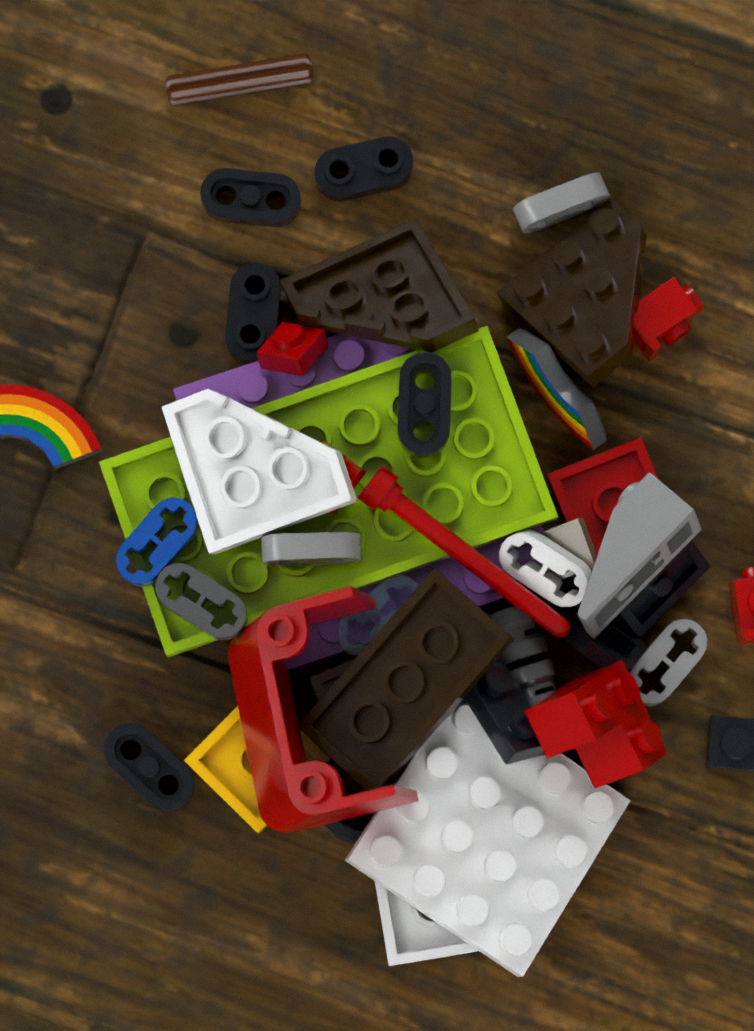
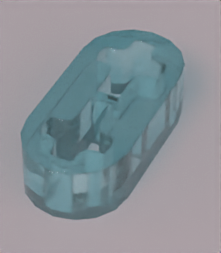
[337,575,418,657]

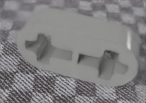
[513,173,610,233]
[261,532,361,566]
[629,619,707,706]

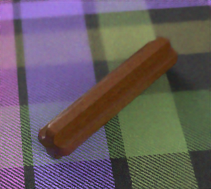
[166,53,313,105]

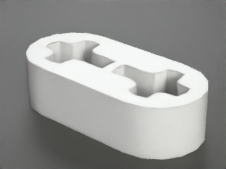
[499,529,592,607]

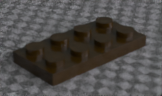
[297,568,515,791]

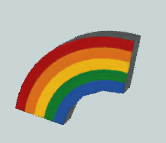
[506,328,607,450]
[0,384,103,469]

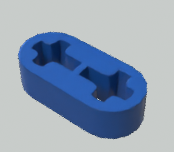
[116,497,199,587]

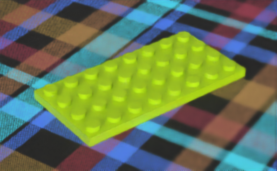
[99,326,558,658]

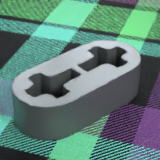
[155,563,247,640]

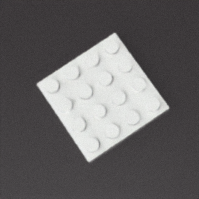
[345,698,631,977]

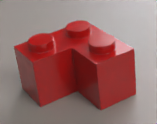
[524,659,667,789]

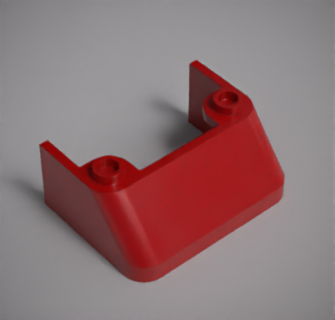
[228,586,419,833]

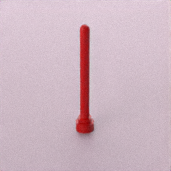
[357,465,570,638]

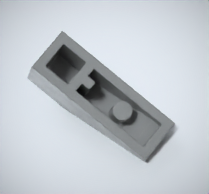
[577,472,702,639]

